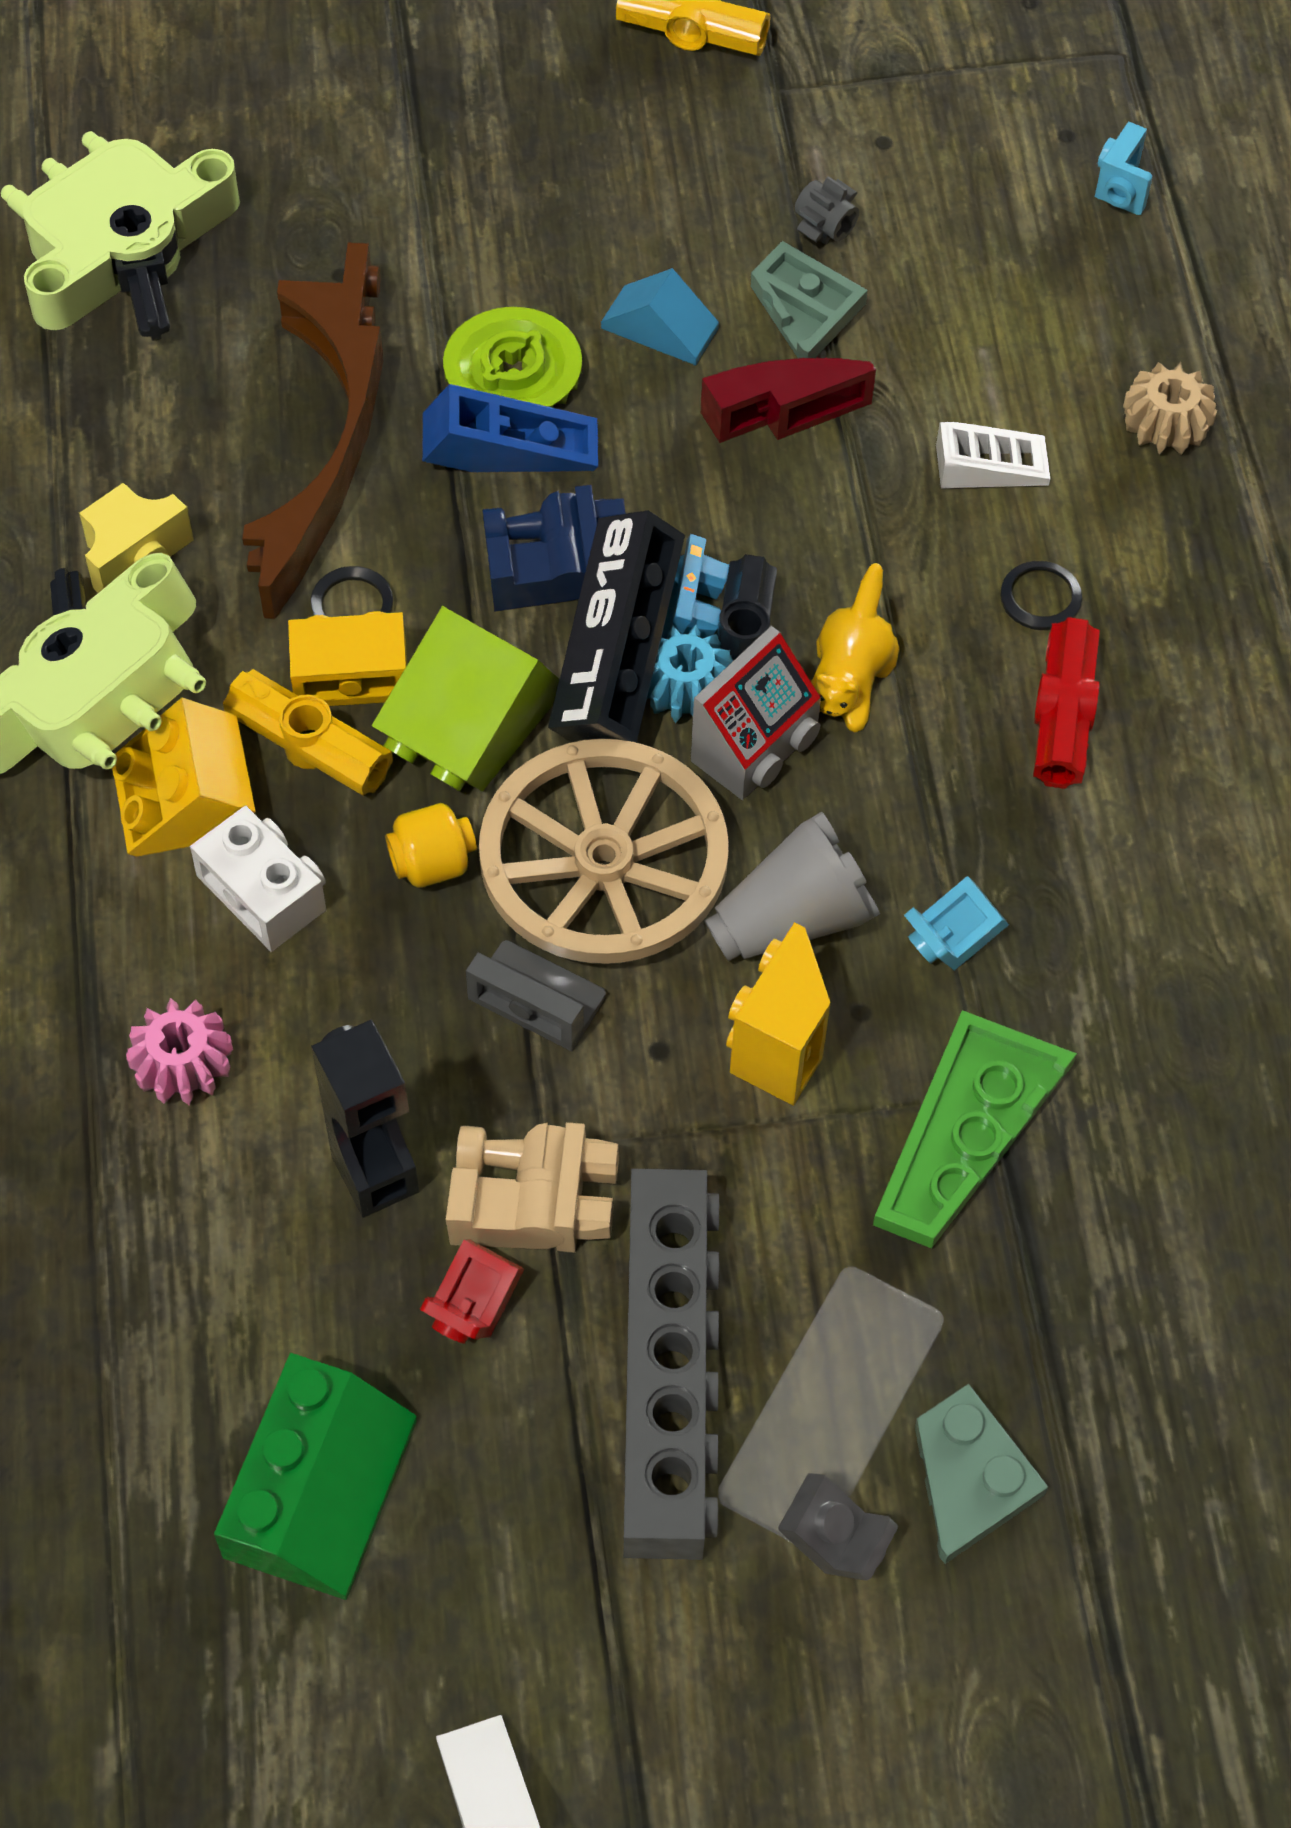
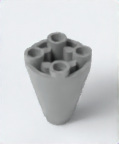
[704,812,880,962]

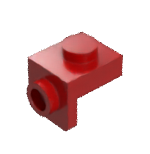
[420,1239,524,1344]

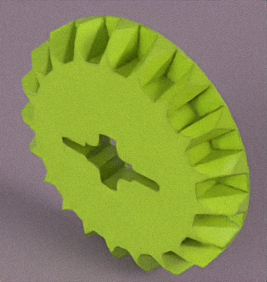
[443,307,582,407]

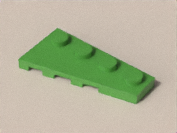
[873,1010,1077,1249]

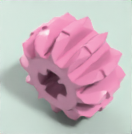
[126,998,233,1105]

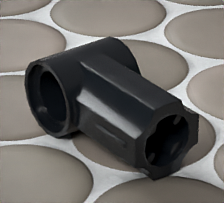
[717,554,777,661]

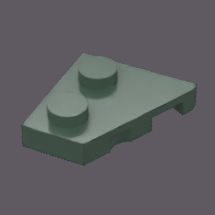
[915,1384,1048,1564]

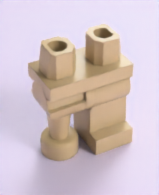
[446,1122,619,1253]

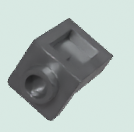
[778,1473,898,1581]

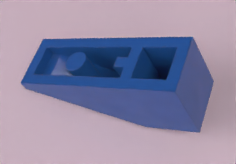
[422,384,598,472]

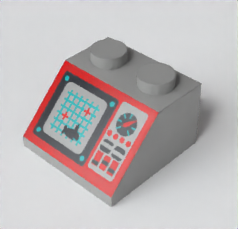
[691,626,821,801]

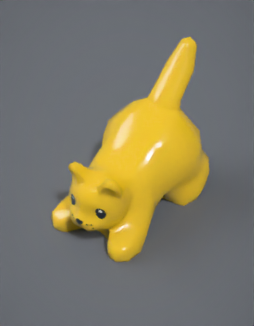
[811,563,899,732]

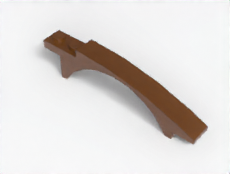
[242,242,384,619]

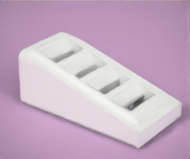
[936,422,1050,488]

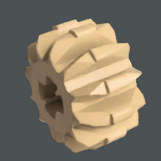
[1123,362,1217,455]

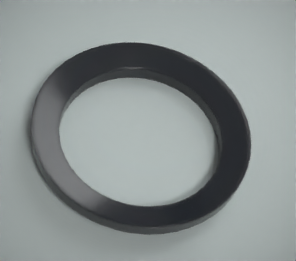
[1000,561,1082,630]
[311,566,393,616]

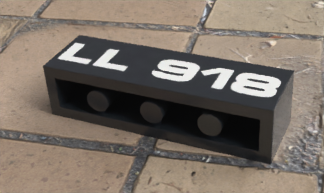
[548,510,685,743]

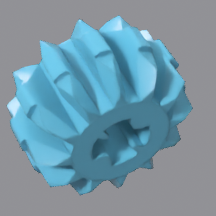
[647,625,733,723]

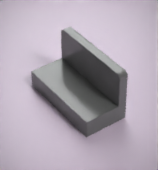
[466,940,606,1052]

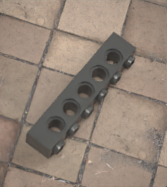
[623,1169,719,1560]

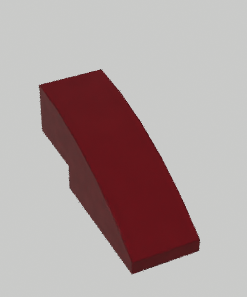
[700,358,876,443]

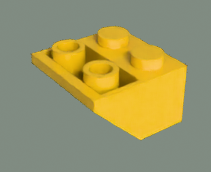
[112,697,256,857]
[726,922,831,1106]

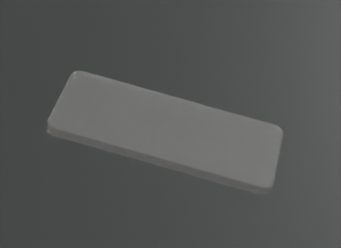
[718,1267,944,1543]

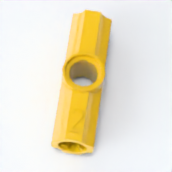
[616,0,771,56]
[223,669,393,796]

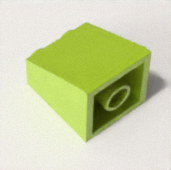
[371,606,559,792]

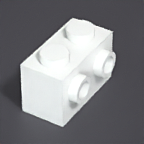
[190,805,326,952]

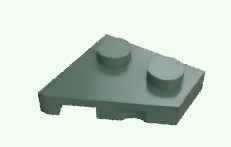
[751,241,868,358]

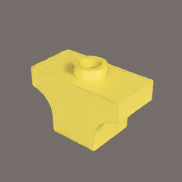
[79,483,194,593]

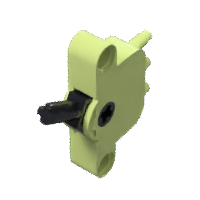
[1,131,240,341]
[0,553,206,774]

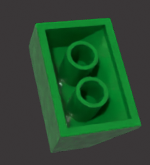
[214,1352,417,1600]

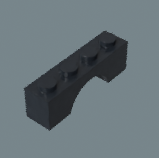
[311,1019,419,1218]

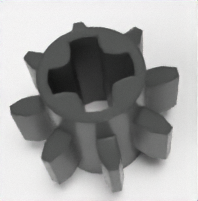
[795,177,859,245]

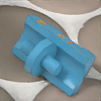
[661,534,729,639]

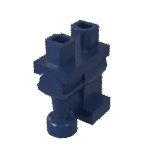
[482,485,626,612]

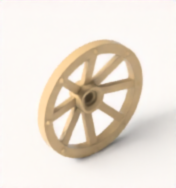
[479,739,729,964]

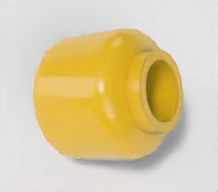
[385,803,477,888]

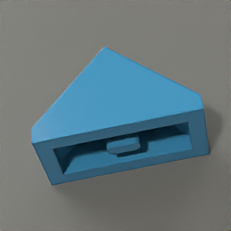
[601,268,719,365]

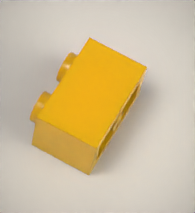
[288,611,407,706]

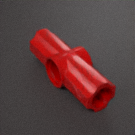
[1033,617,1100,789]

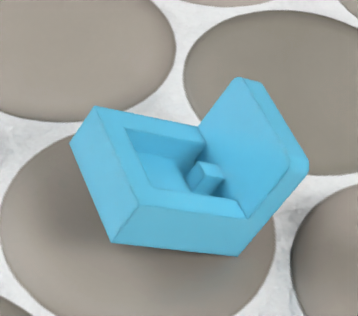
[1095,121,1153,215]
[904,876,1009,971]

